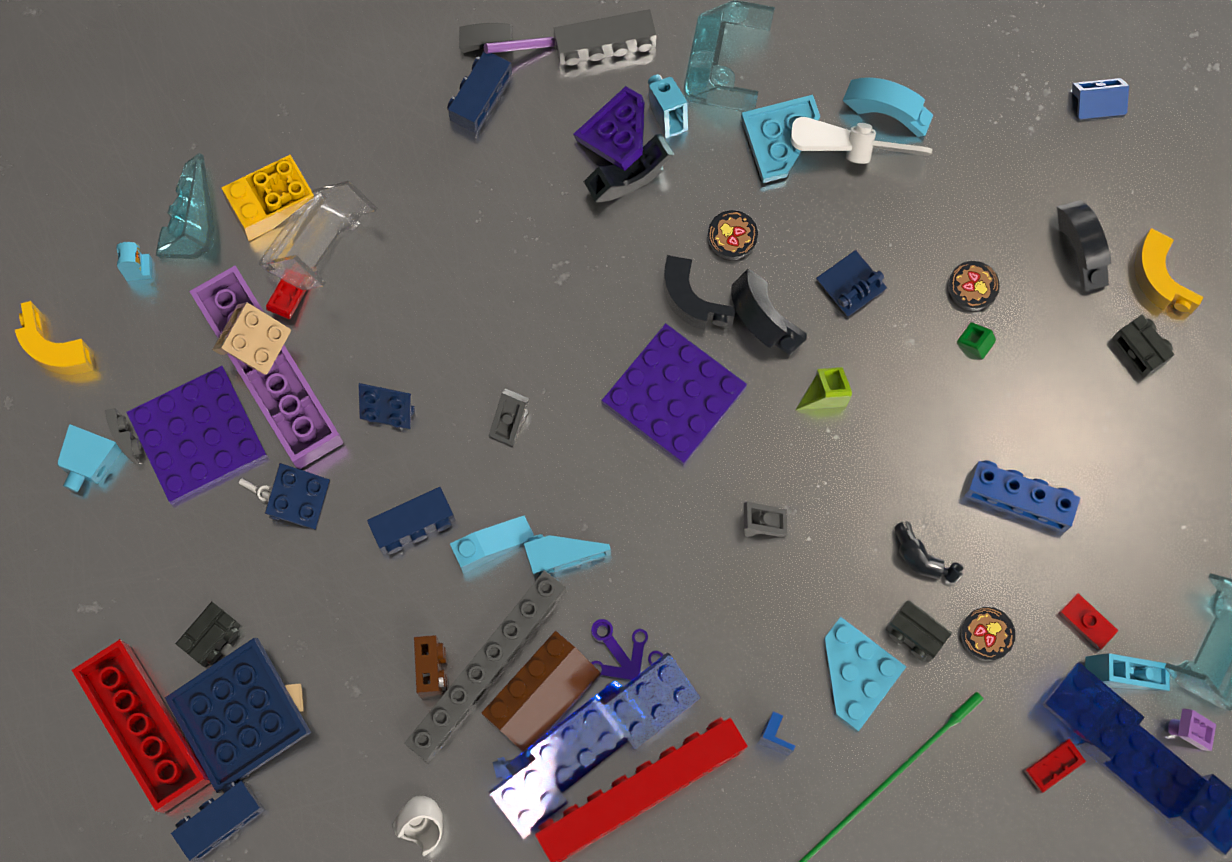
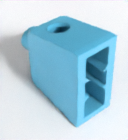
[648,74,688,139]
[58,424,121,493]

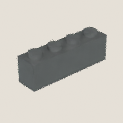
[553,9,657,65]

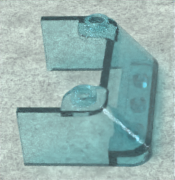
[683,0,775,112]
[1165,573,1232,711]

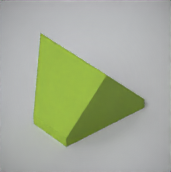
[796,367,852,410]

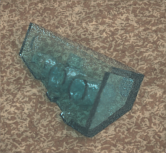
[155,153,214,259]

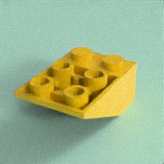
[221,155,314,241]

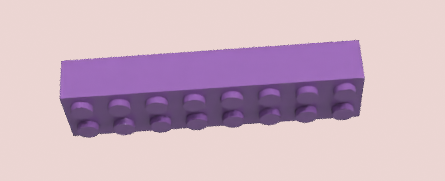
[189,266,343,469]

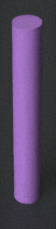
[484,37,555,54]

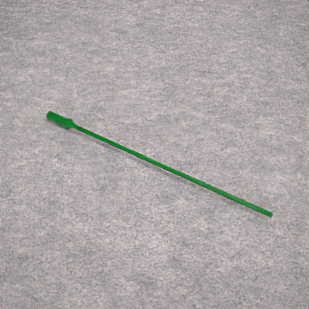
[799,692,984,862]

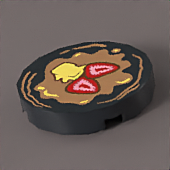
[707,210,758,260]
[948,260,1000,311]
[960,607,1015,661]

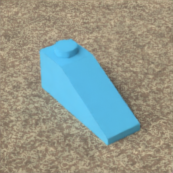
[450,516,534,574]
[524,534,611,579]
[1085,653,1170,691]

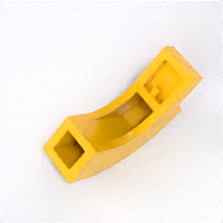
[1134,228,1204,314]
[15,301,93,375]

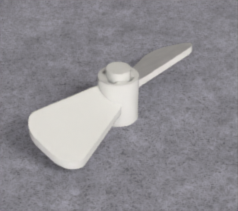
[791,117,933,164]

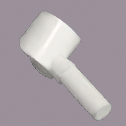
[239,478,272,503]

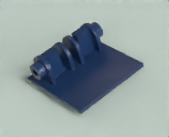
[816,250,888,317]
[359,383,415,429]
[264,463,330,530]

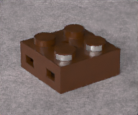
[414,635,448,700]

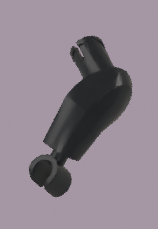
[894,521,963,583]

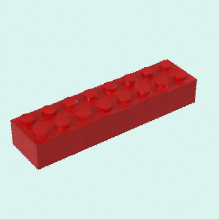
[535,717,748,862]

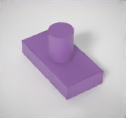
[1169,709,1216,751]

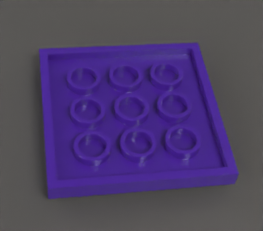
[601,323,748,466]
[126,366,268,505]

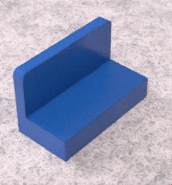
[1072,78,1129,119]
[758,711,796,756]

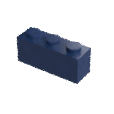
[447,51,512,133]
[367,487,456,554]
[171,781,265,862]

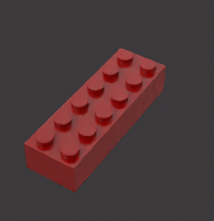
[71,639,210,813]

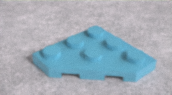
[741,95,820,183]
[823,617,906,732]

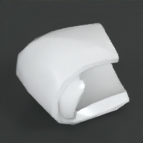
[392,796,443,856]

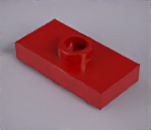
[266,266,312,319]
[1059,593,1119,651]
[1024,739,1086,794]

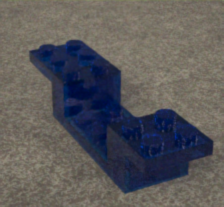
[489,653,701,838]
[1042,662,1232,856]

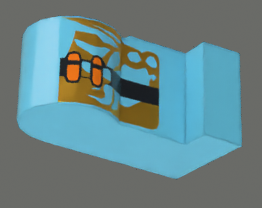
[116,242,152,281]

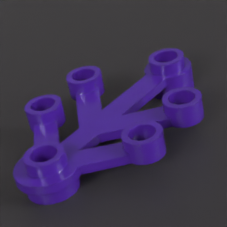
[591,619,664,711]

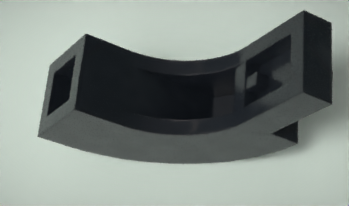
[583,134,674,202]
[1057,200,1111,291]
[663,255,735,330]
[731,269,807,355]

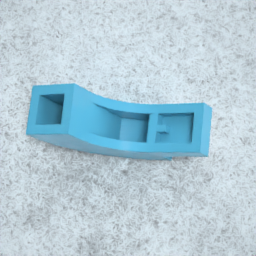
[843,78,933,137]

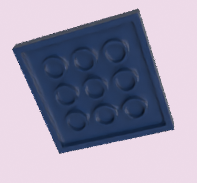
[165,638,311,793]

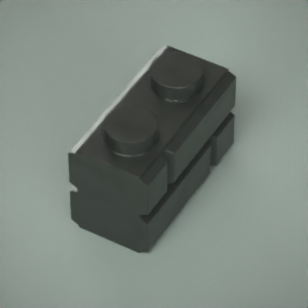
[1112,314,1175,378]
[886,600,952,662]
[175,601,240,667]

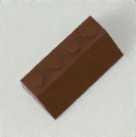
[481,630,601,757]

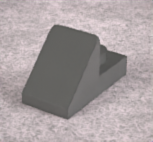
[489,388,529,446]
[744,502,788,537]

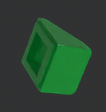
[957,322,996,359]

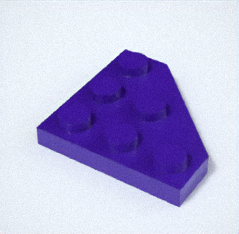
[573,86,645,171]

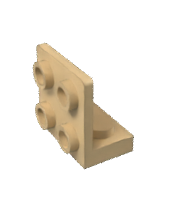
[212,302,291,375]

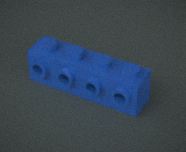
[964,460,1081,532]

